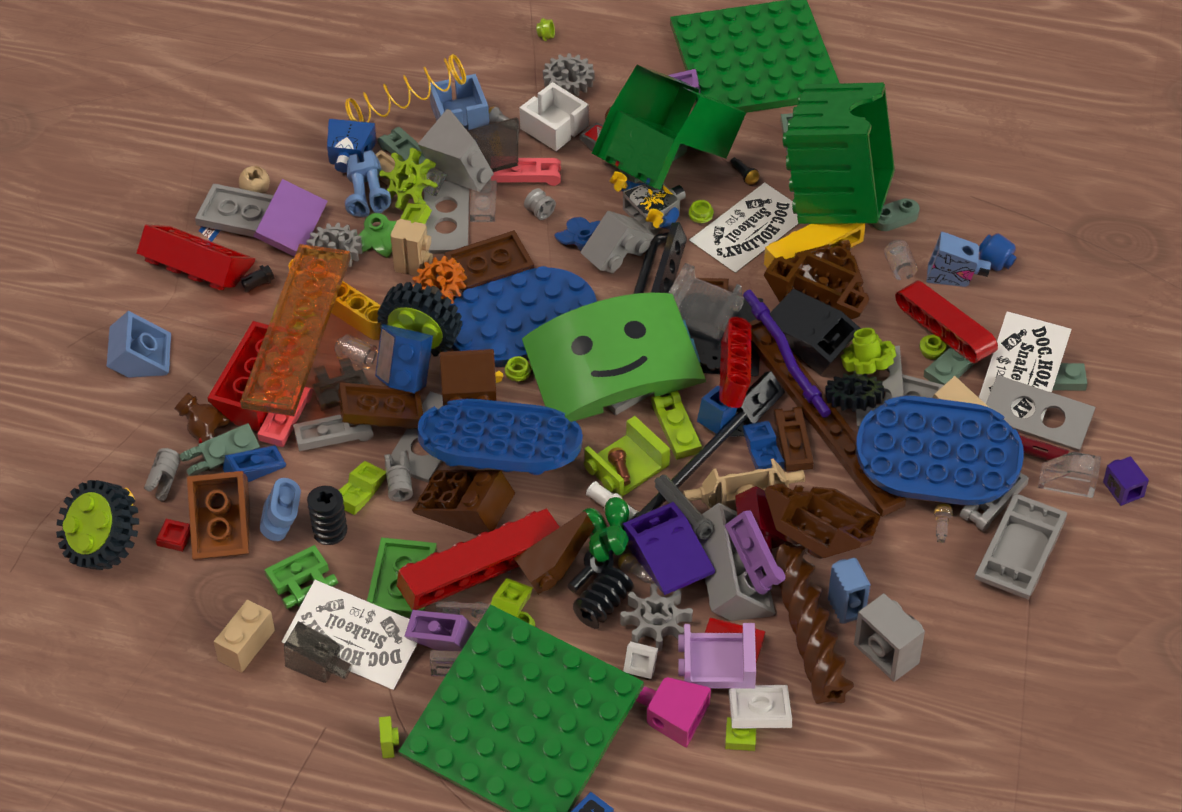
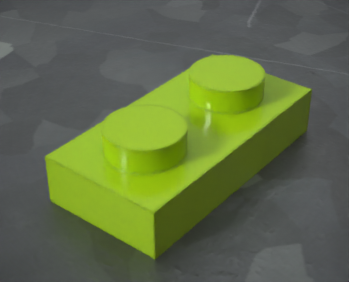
[491,578,533,617]

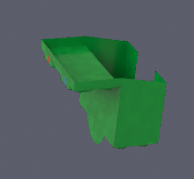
[592,64,746,190]

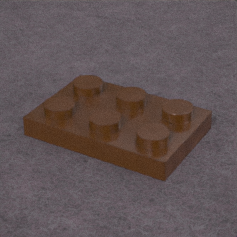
[444,230,534,293]
[338,382,423,429]

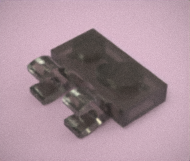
[312,357,370,411]

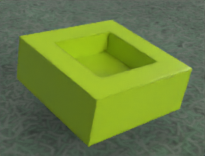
[400,203,432,224]
[379,716,400,758]
[725,717,756,751]

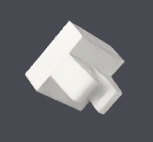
[623,641,658,679]

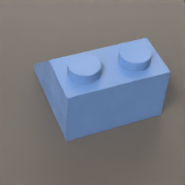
[107,311,171,378]

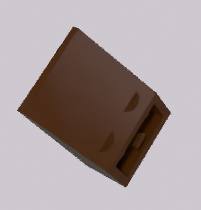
[412,470,515,534]

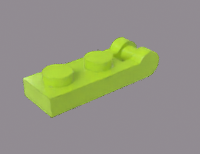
[651,391,702,460]

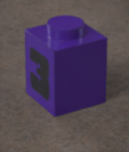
[1103,456,1149,506]

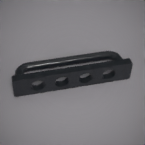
[633,222,687,294]

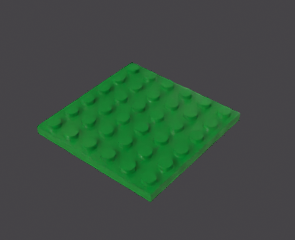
[670,0,840,113]
[398,604,644,812]

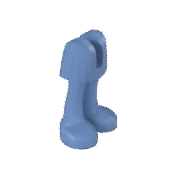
[345,150,391,217]

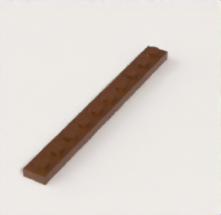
[749,319,906,517]

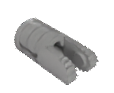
[144,448,181,501]
[384,450,413,502]

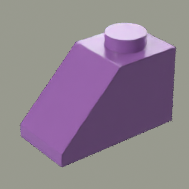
[404,610,476,655]

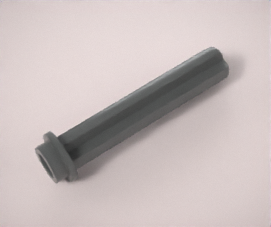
[654,474,714,539]

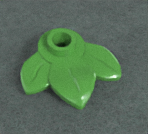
[358,213,397,258]

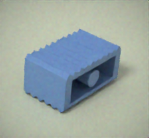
[828,558,871,624]

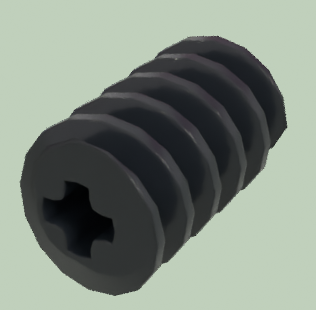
[307,485,348,545]
[573,567,634,629]

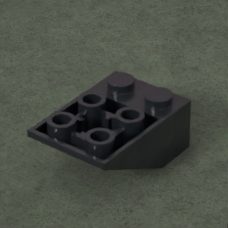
[761,289,861,375]

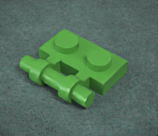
[264,545,338,609]

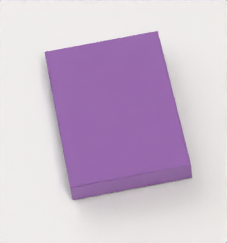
[253,179,327,257]

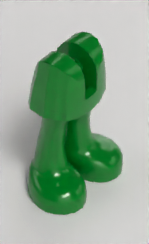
[582,497,630,562]

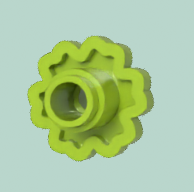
[841,328,896,374]

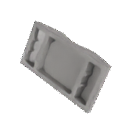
[975,493,1067,600]

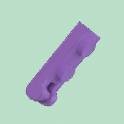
[725,511,785,595]

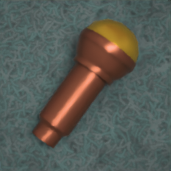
[608,447,631,486]

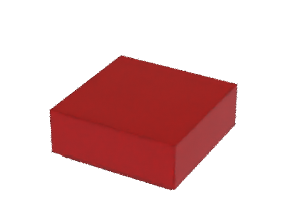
[156,518,191,552]

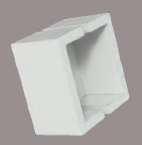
[519,82,589,151]

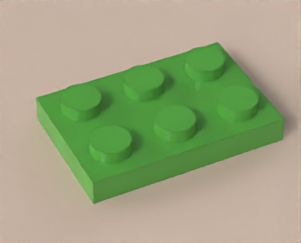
[367,537,437,618]

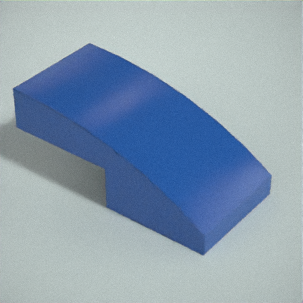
[743,421,785,470]

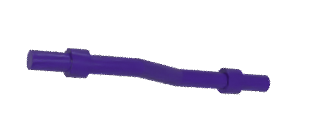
[743,290,831,418]

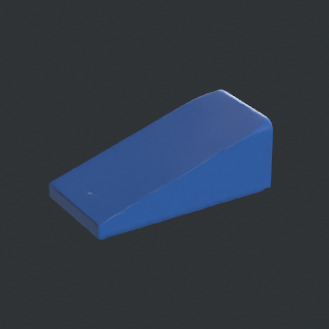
[223,445,286,482]

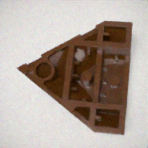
[764,239,870,320]

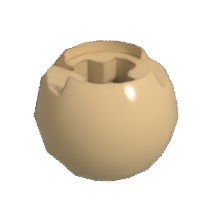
[238,166,270,193]

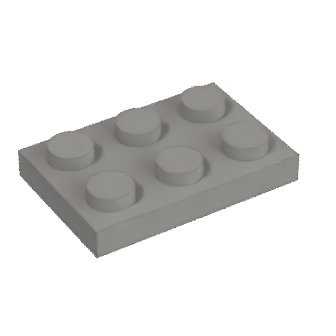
[195,183,273,237]

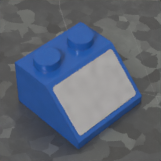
[375,324,433,393]

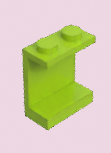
[584,416,670,497]

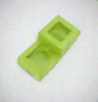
[339,461,386,515]

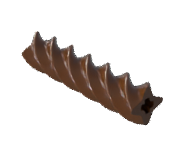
[774,544,854,704]

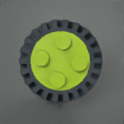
[377,282,462,357]
[56,480,139,570]

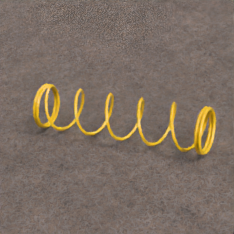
[345,54,466,122]

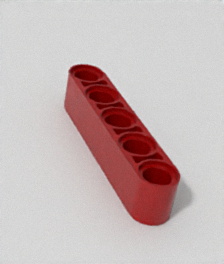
[895,280,998,363]
[719,317,751,408]

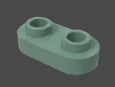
[872,198,920,231]

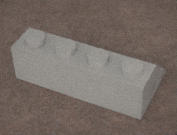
[698,503,775,621]

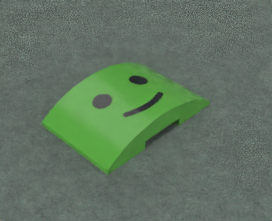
[522,293,706,422]

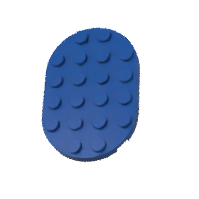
[450,266,597,367]
[856,396,1024,505]
[418,399,583,475]

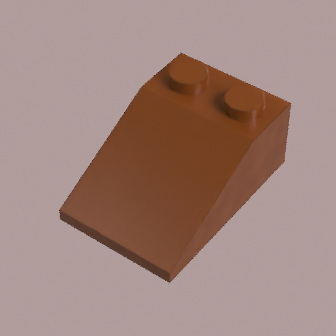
[187,471,250,560]

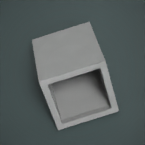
[418,109,494,192]

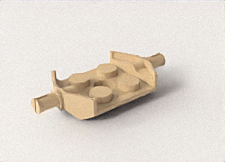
[683,458,805,510]

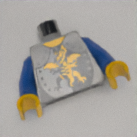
[609,171,686,235]

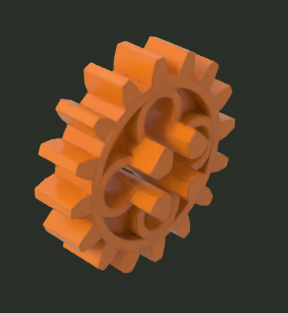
[412,256,467,304]

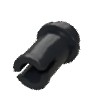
[240,265,275,293]

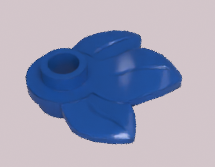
[554,217,600,250]

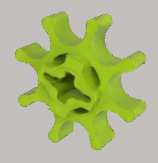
[379,148,438,211]

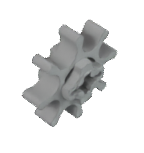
[620,583,693,651]

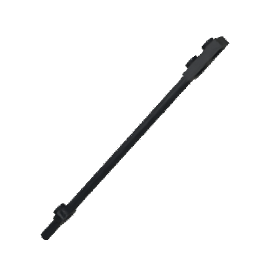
[567,371,785,593]

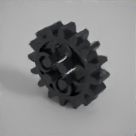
[825,373,884,412]

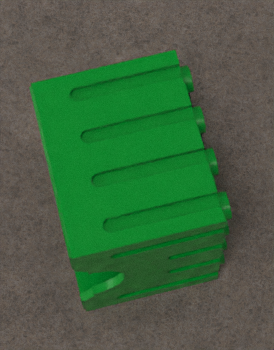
[783,82,895,224]

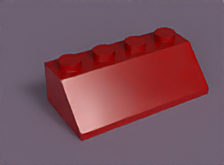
[136,224,256,290]
[207,321,305,432]

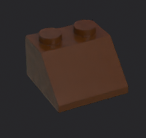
[440,349,497,406]

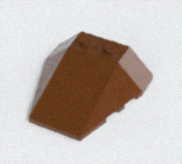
[765,483,881,559]

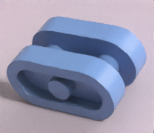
[260,478,301,541]

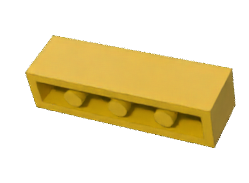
[764,223,865,268]

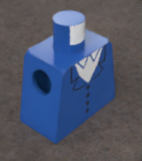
[327,119,377,173]

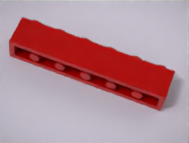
[397,508,560,611]

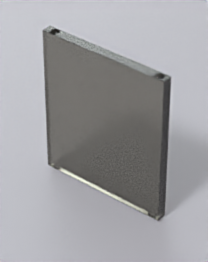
[467,117,519,172]

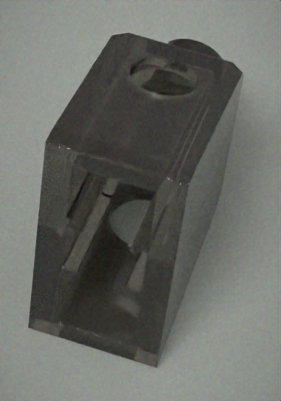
[284,621,353,683]

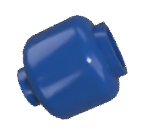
[979,233,1017,272]

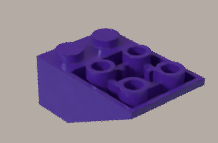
[623,502,716,595]

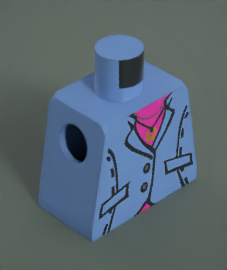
[926,232,991,287]

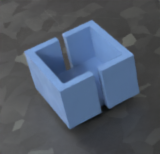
[430,74,490,132]

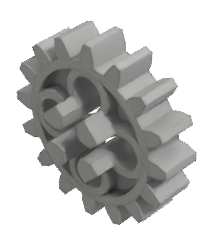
[543,53,595,96]
[307,223,362,271]

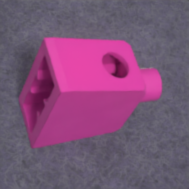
[636,677,711,748]

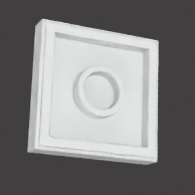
[729,685,792,728]

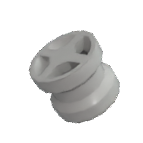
[524,188,556,220]

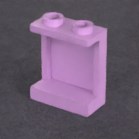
[678,623,756,689]

